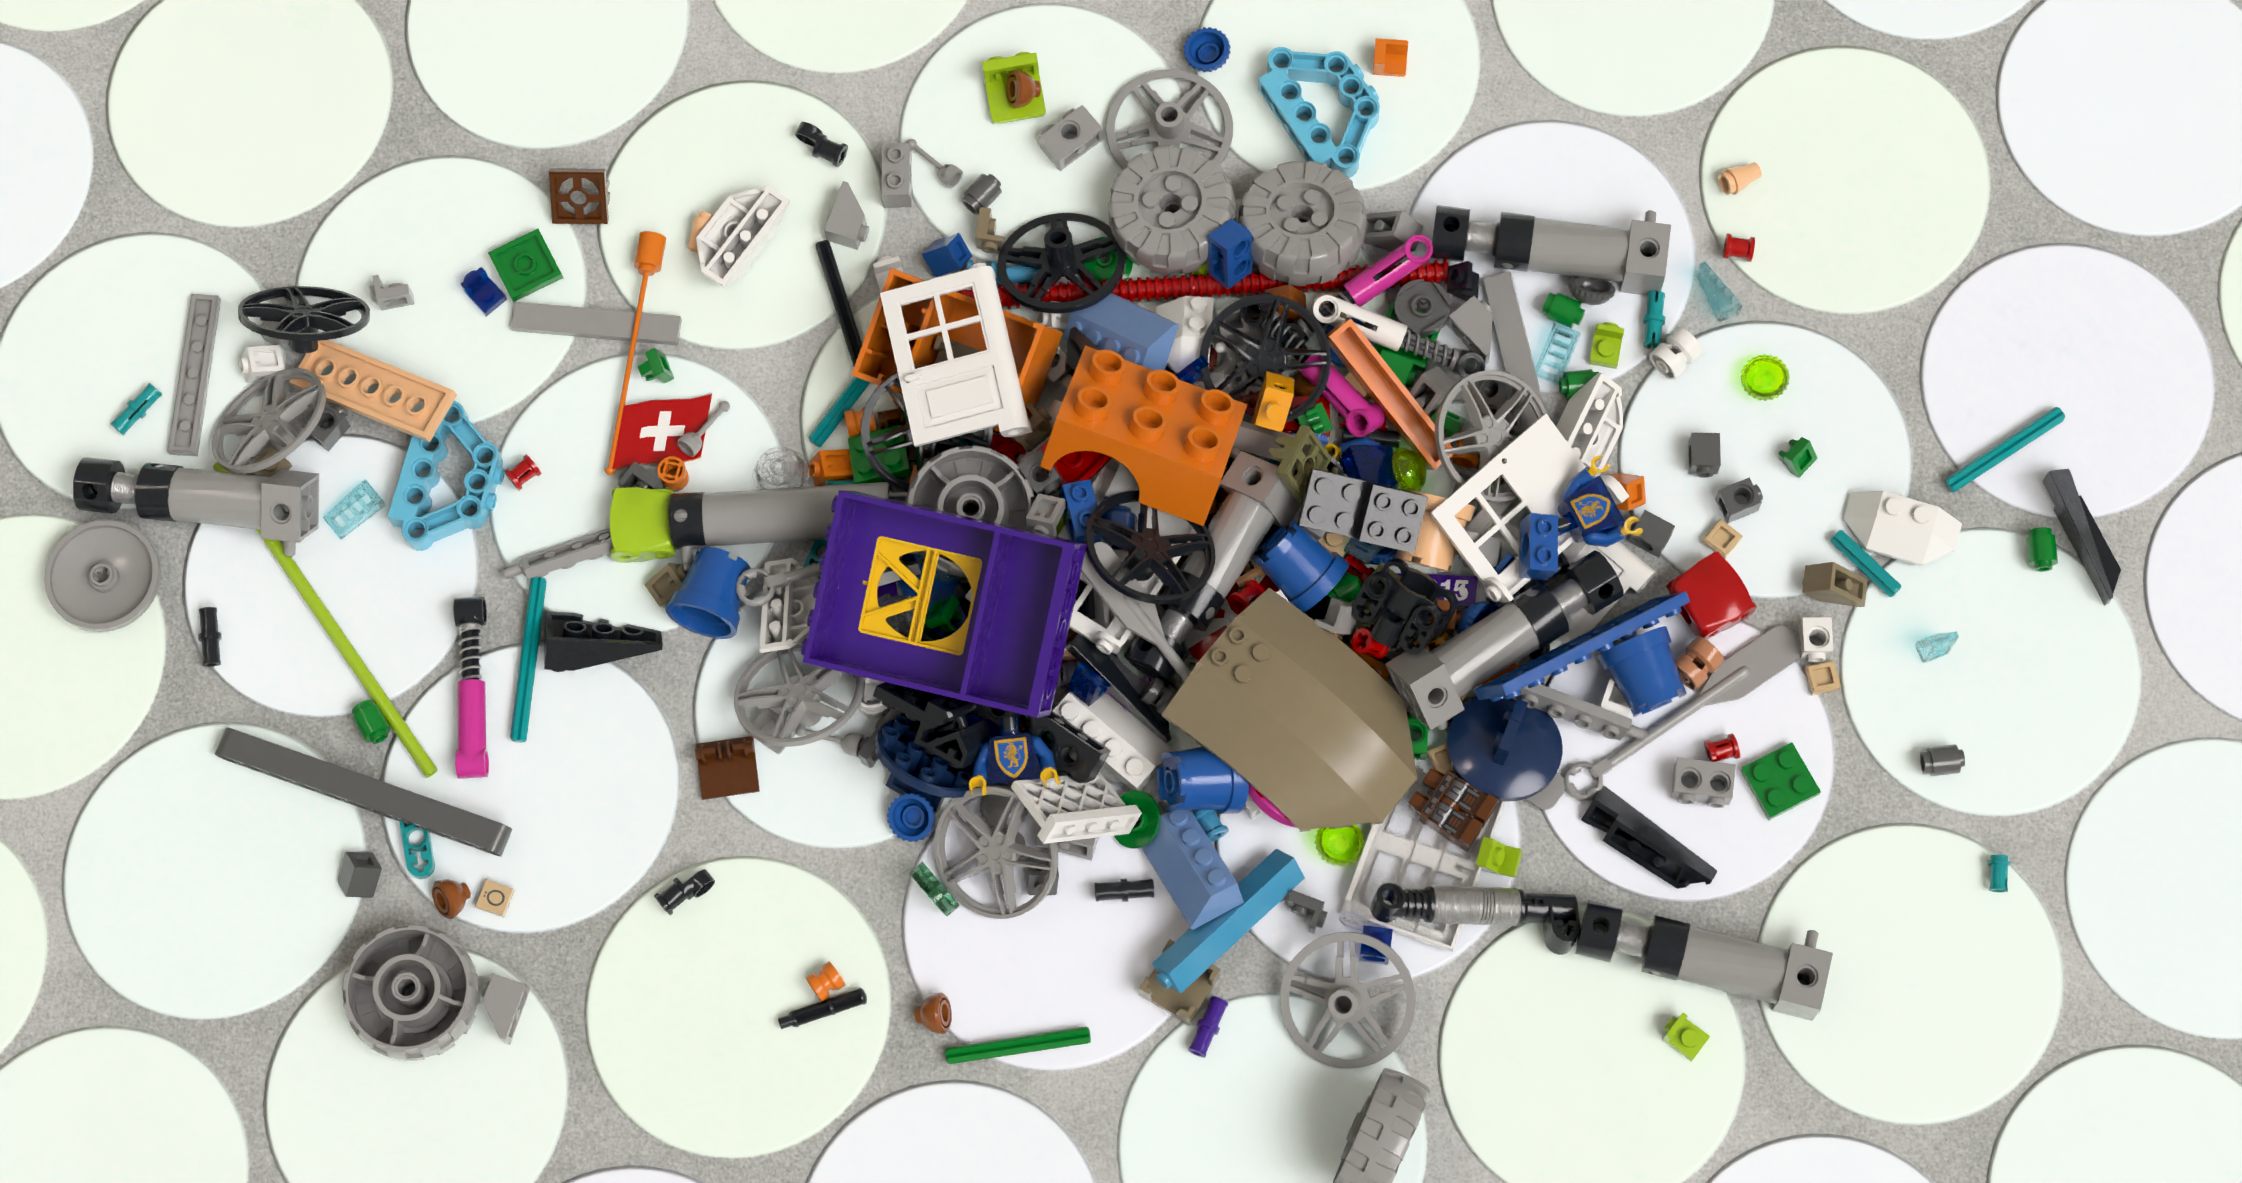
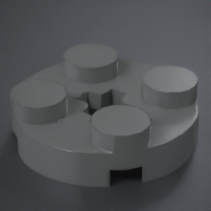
[1394,279,1450,337]

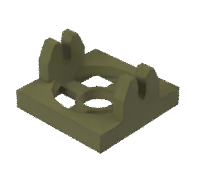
[1269,425,1332,504]

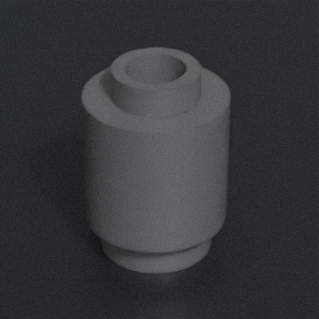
[961,174,1002,215]
[1920,744,1965,776]

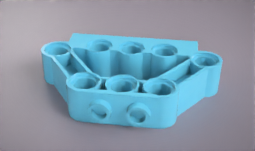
[1258,47,1380,178]
[387,401,505,551]

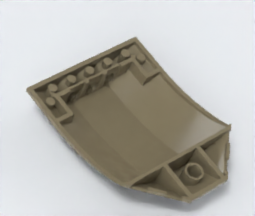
[1162,588,1417,832]

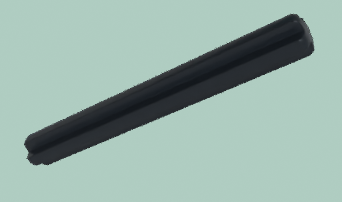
[815,240,862,367]

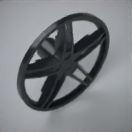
[997,213,1126,314]
[238,286,370,353]
[1200,294,1331,423]
[861,364,993,492]
[1084,491,1215,604]

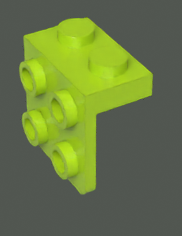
[982,52,1046,124]

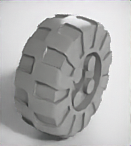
[1108,145,1236,275]
[1238,161,1367,286]
[905,445,1035,578]
[342,924,480,1061]
[1333,1068,1430,1183]

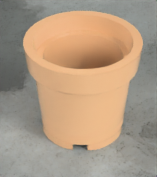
[1395,489,1475,572]

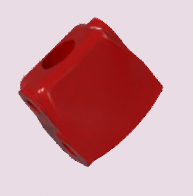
[1666,551,1757,640]

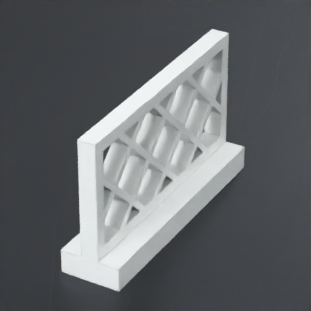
[1011,772,1142,844]

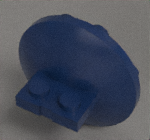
[1446,697,1563,802]
[874,716,976,813]

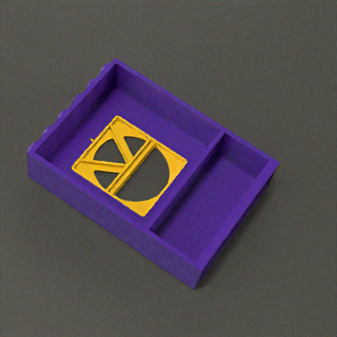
[801,490,1087,718]

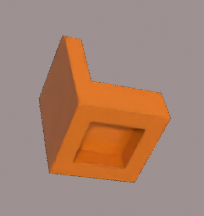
[1373,38,1409,77]
[1610,473,1646,511]

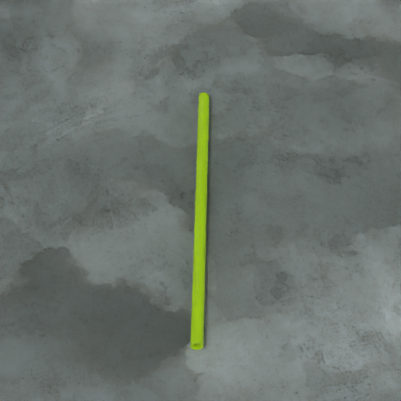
[213,462,438,778]

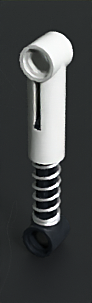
[1311,293,1485,378]

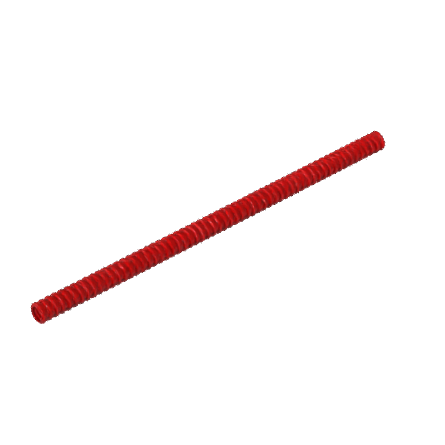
[956,260,1449,310]

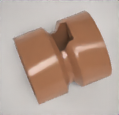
[1674,636,1724,691]

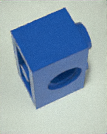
[1519,513,1558,580]

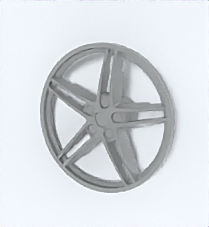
[1106,69,1233,171]
[212,368,326,474]
[1435,370,1547,502]
[734,642,865,747]
[934,785,1058,919]
[1280,932,1416,1068]

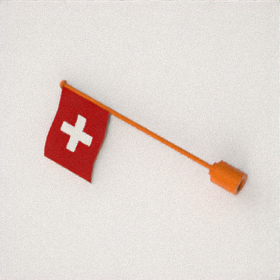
[604,231,712,475]

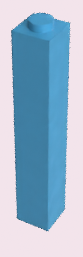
[1152,849,1305,994]

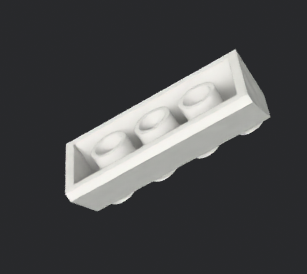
[1053,678,1176,791]

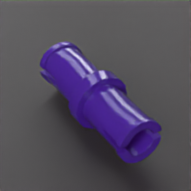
[1188,996,1228,1058]

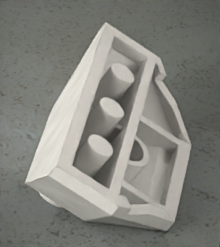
[696,185,790,288]
[1156,296,1214,382]
[1556,373,1623,477]
[1843,491,1962,566]
[759,558,820,653]

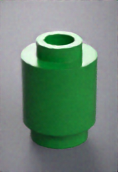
[1541,292,1586,329]
[1558,369,1599,400]
[2026,527,2058,572]
[1320,572,1362,610]
[352,700,391,744]

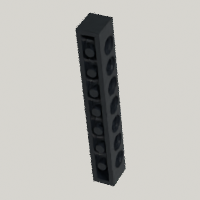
[921,625,1111,784]

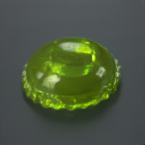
[1741,354,1790,401]
[1392,448,1427,492]
[1314,824,1365,867]

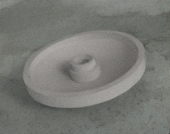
[44,520,161,632]

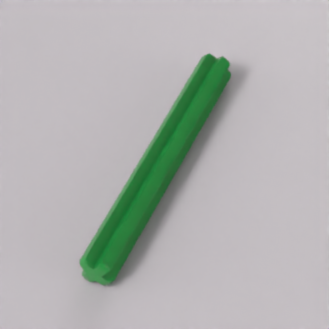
[945,1027,1091,1064]

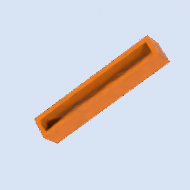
[1326,318,1454,470]

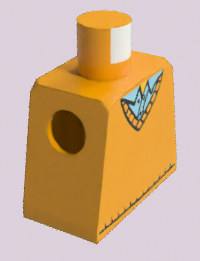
[1251,371,1294,432]

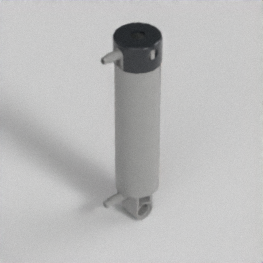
[668,482,907,572]

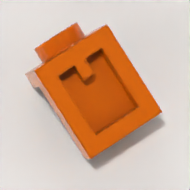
[808,449,854,486]

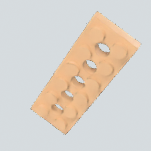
[289,340,457,443]

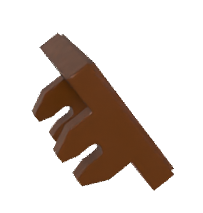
[549,168,610,224]

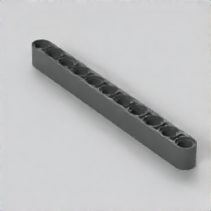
[214,727,513,857]

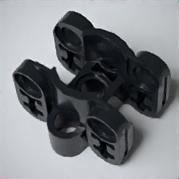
[1352,558,1458,654]

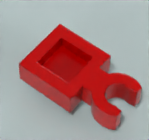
[990,434,1026,464]

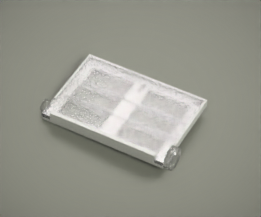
[1338,759,1506,952]

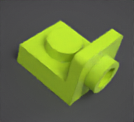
[1589,322,1624,369]
[1476,837,1522,878]
[1663,1012,1710,1062]

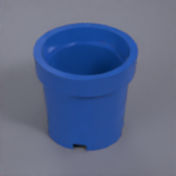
[1253,519,1349,613]
[665,547,750,639]
[1597,626,1687,717]
[1157,747,1249,814]

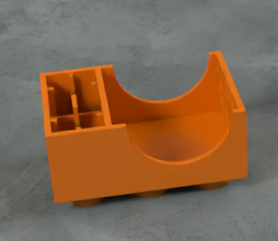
[851,268,1063,432]
[1040,345,1247,526]

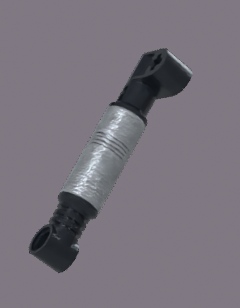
[1370,883,1581,955]

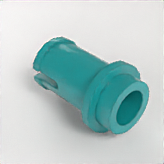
[1987,855,2011,893]

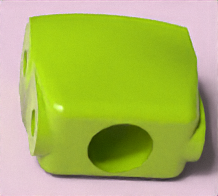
[610,487,676,563]

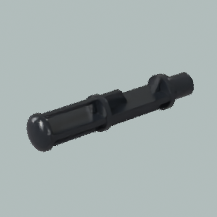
[778,988,867,1030]

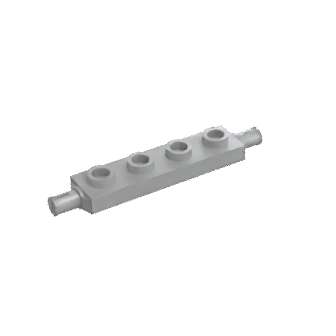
[503,528,614,579]
[1501,674,1648,742]

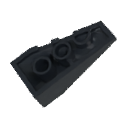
[544,611,663,672]

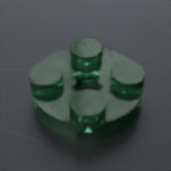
[909,861,960,916]

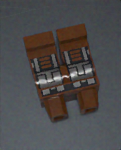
[1408,769,1499,852]

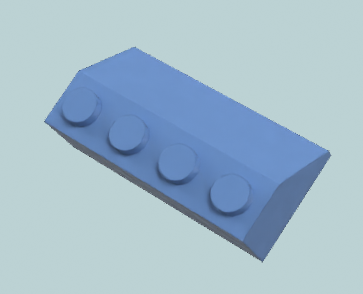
[1063,291,1179,370]
[1142,810,1244,930]

